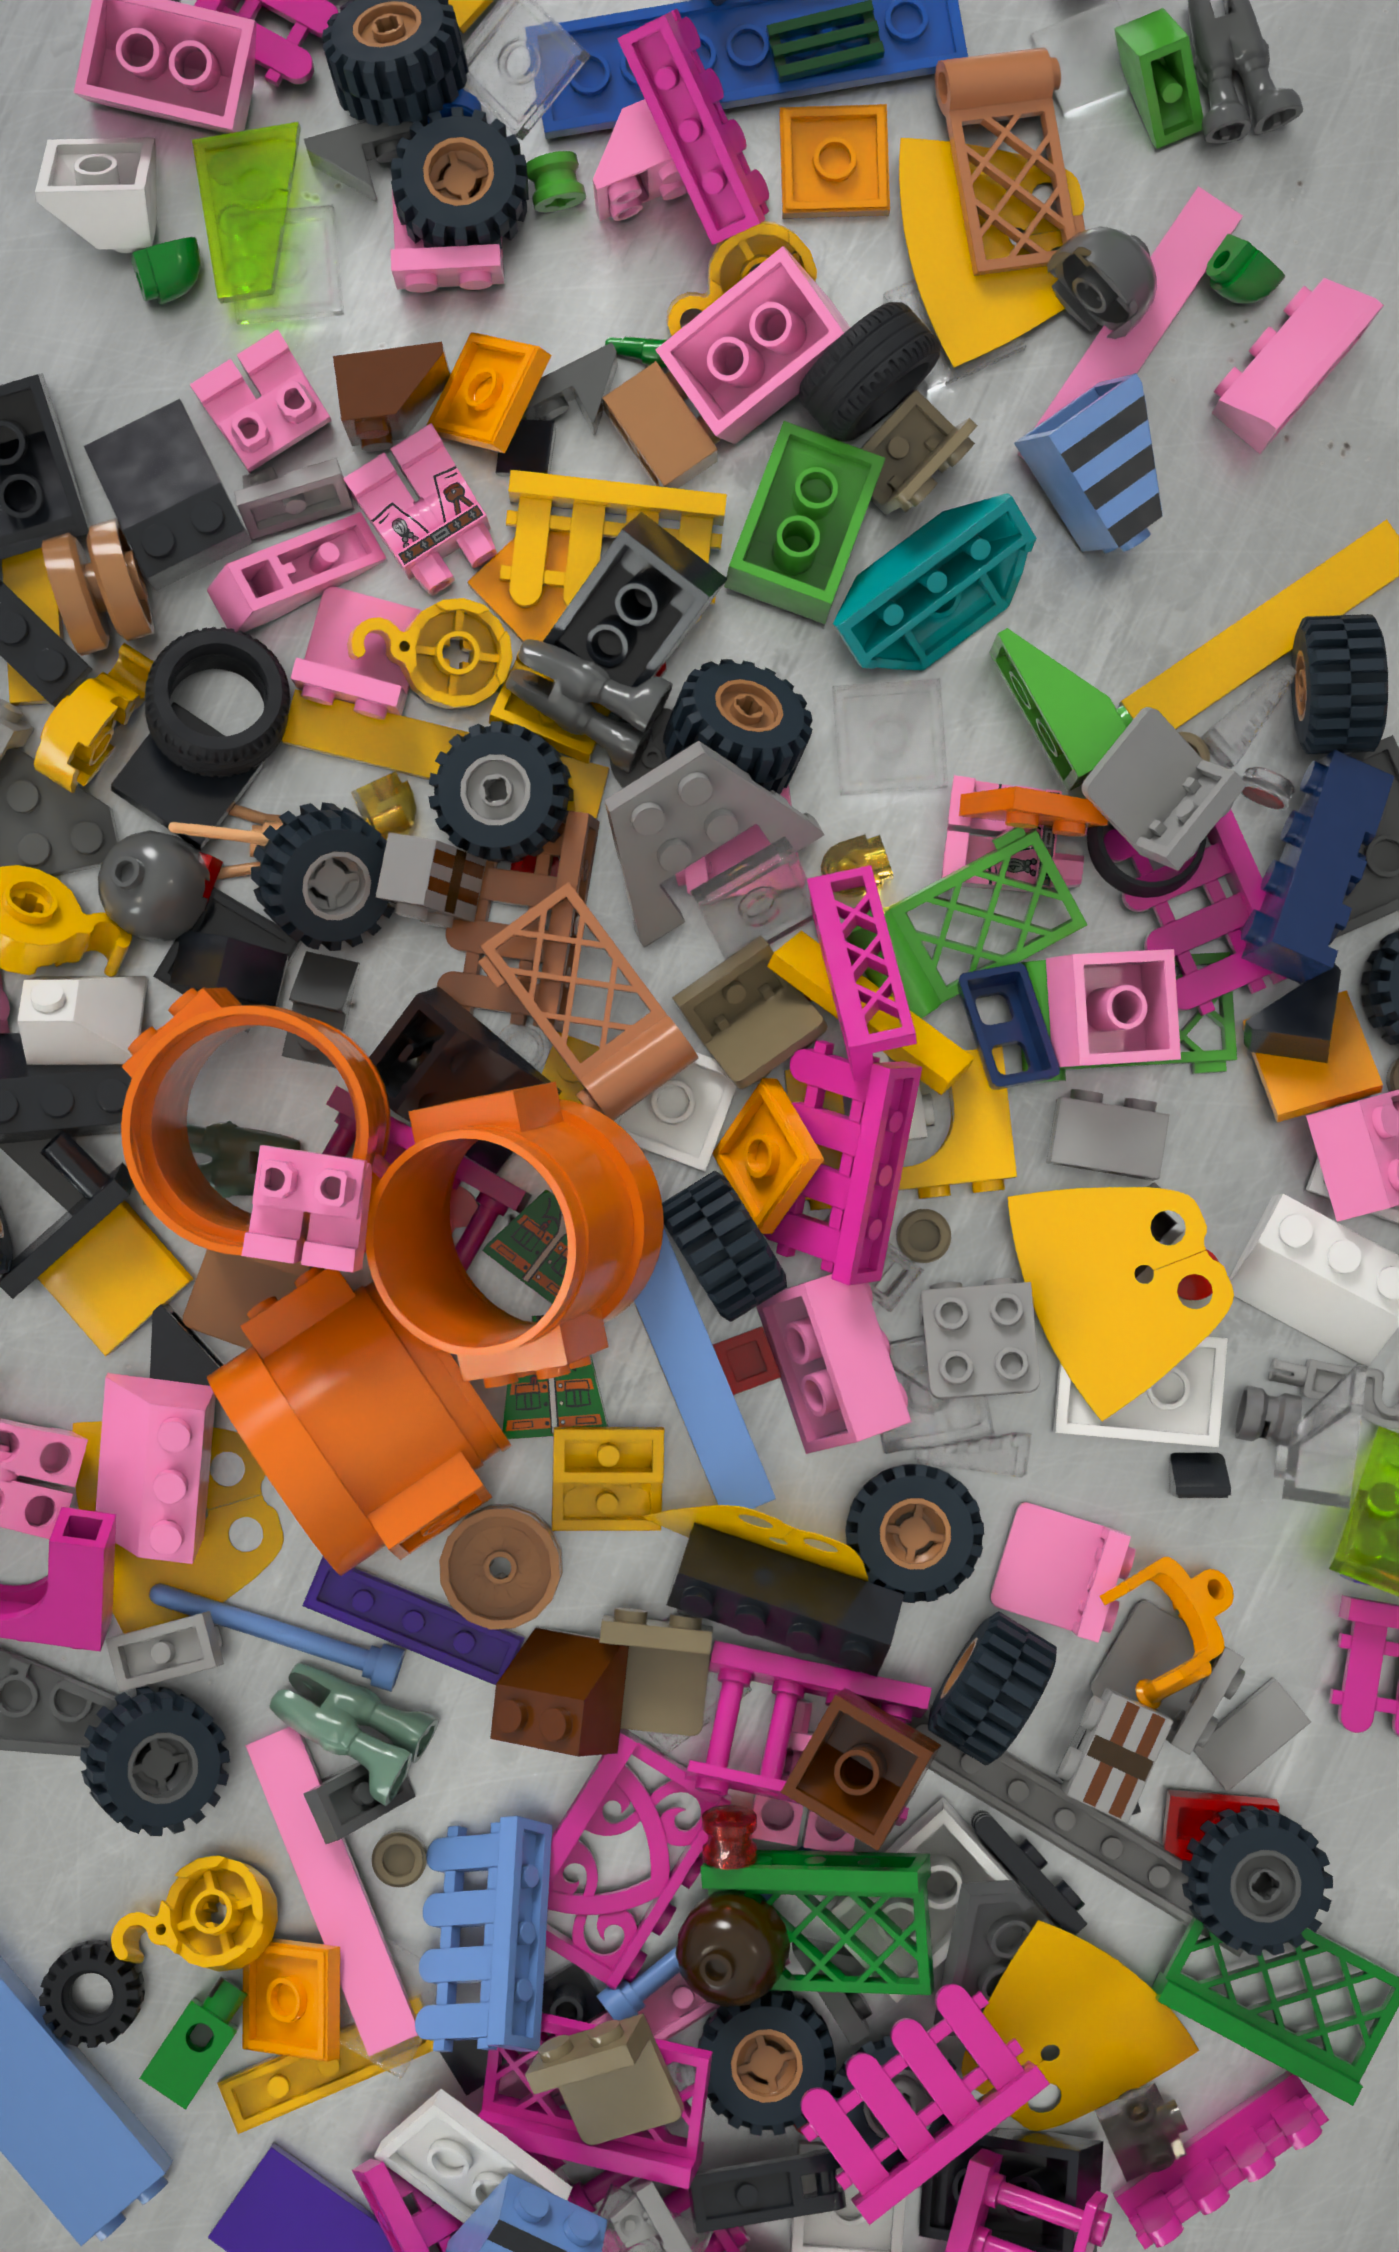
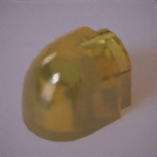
[351,771,417,840]
[821,834,894,898]

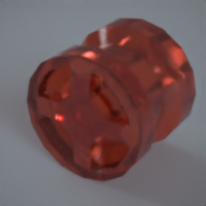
[702,1805,757,1870]

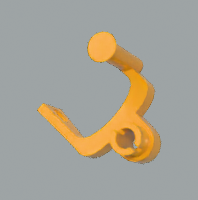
[1099,1557,1234,1710]

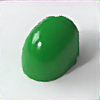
[1206,234,1285,304]
[130,237,201,305]

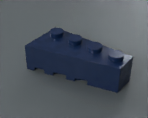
[1241,750,1395,984]

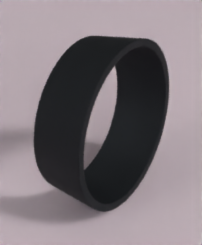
[1087,826,1207,898]

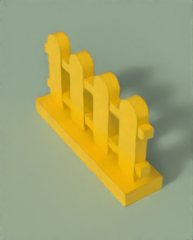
[500,470,727,624]

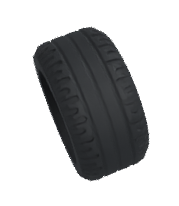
[799,302,940,441]
[145,627,290,778]

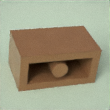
[603,361,720,489]

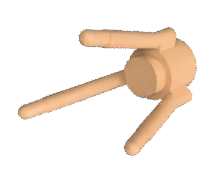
[168,804,283,880]

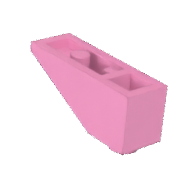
[207,512,386,632]

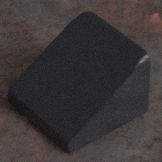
[495,420,556,476]
[1169,1453,1231,1498]

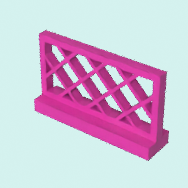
[478,2013,713,2190]

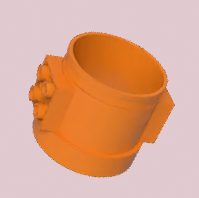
[121,987,391,1267]
[365,1081,664,1388]
[207,1267,512,1576]

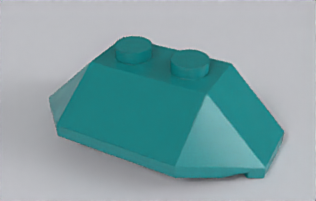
[833,493,1037,670]

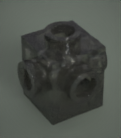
[1095,2083,1188,2182]

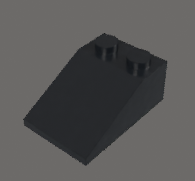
[0,373,89,560]
[84,399,252,591]
[543,512,727,719]
[919,2128,1104,2252]

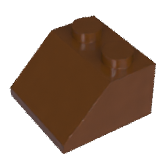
[333,341,450,451]
[490,1628,629,1757]
[781,1688,941,1851]

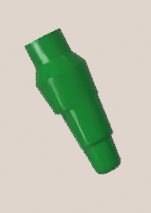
[605,336,667,369]

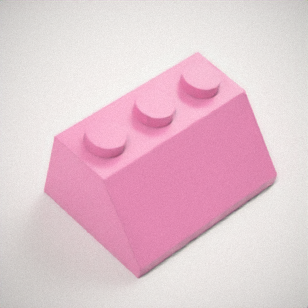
[74,0,257,138]
[656,246,851,444]
[1212,278,1384,454]
[756,1273,912,1454]
[95,1373,216,1564]

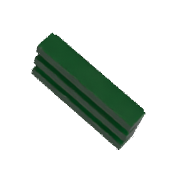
[766,0,885,83]

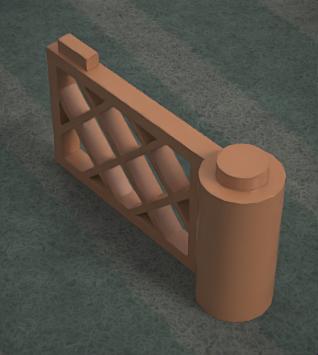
[935,47,1085,276]
[478,881,699,1121]

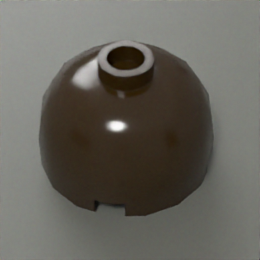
[675,1889,790,2008]

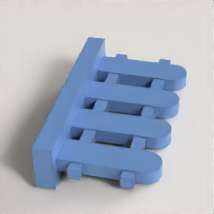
[415,1816,552,2052]

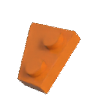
[959,786,1108,837]

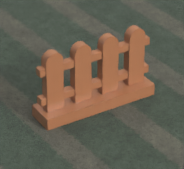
[437,811,600,1033]

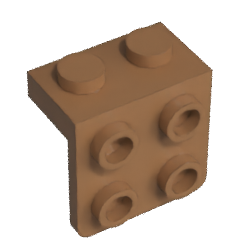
[183,1249,313,1349]

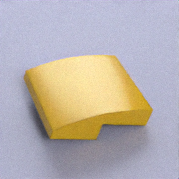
[37,1200,194,1356]
[552,1427,664,1531]

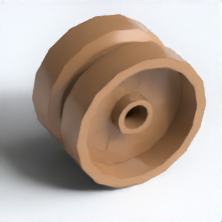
[42,518,154,656]
[439,1504,563,1630]

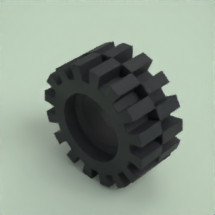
[39,1940,145,2048]

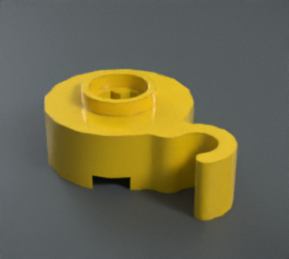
[666,221,817,336]
[347,598,512,710]
[34,643,154,793]
[0,865,132,977]
[111,1855,278,1972]

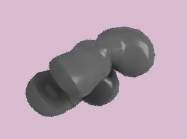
[1188,0,1303,144]
[506,639,673,773]

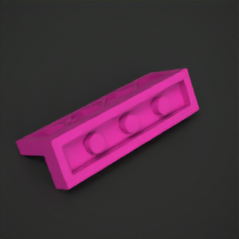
[807,865,917,1081]

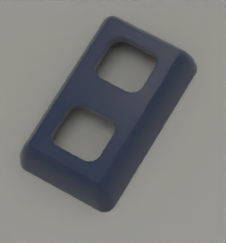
[958,963,1060,1090]

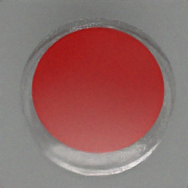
[1241,767,1295,810]

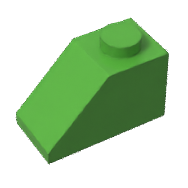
[1114,8,1203,149]

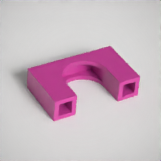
[0,1507,116,1652]

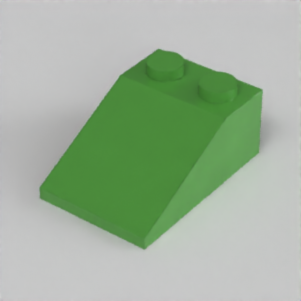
[724,421,886,624]
[989,628,1133,792]

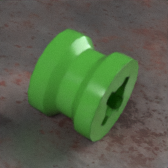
[526,151,586,212]

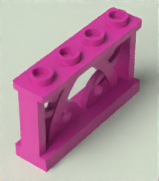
[546,1729,735,1990]

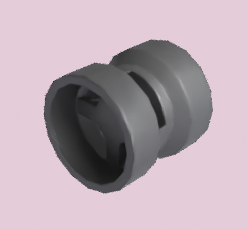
[1235,1385,1302,1449]

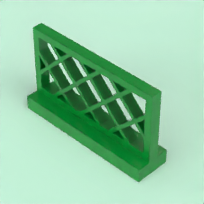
[700,1849,935,1995]
[1151,1916,1399,2106]

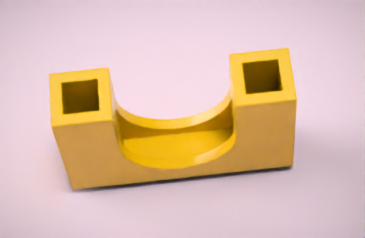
[784,1047,1017,1211]

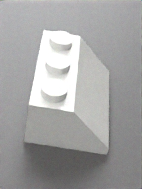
[1229,1194,1399,1368]

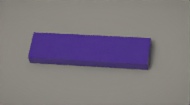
[302,1556,526,1685]

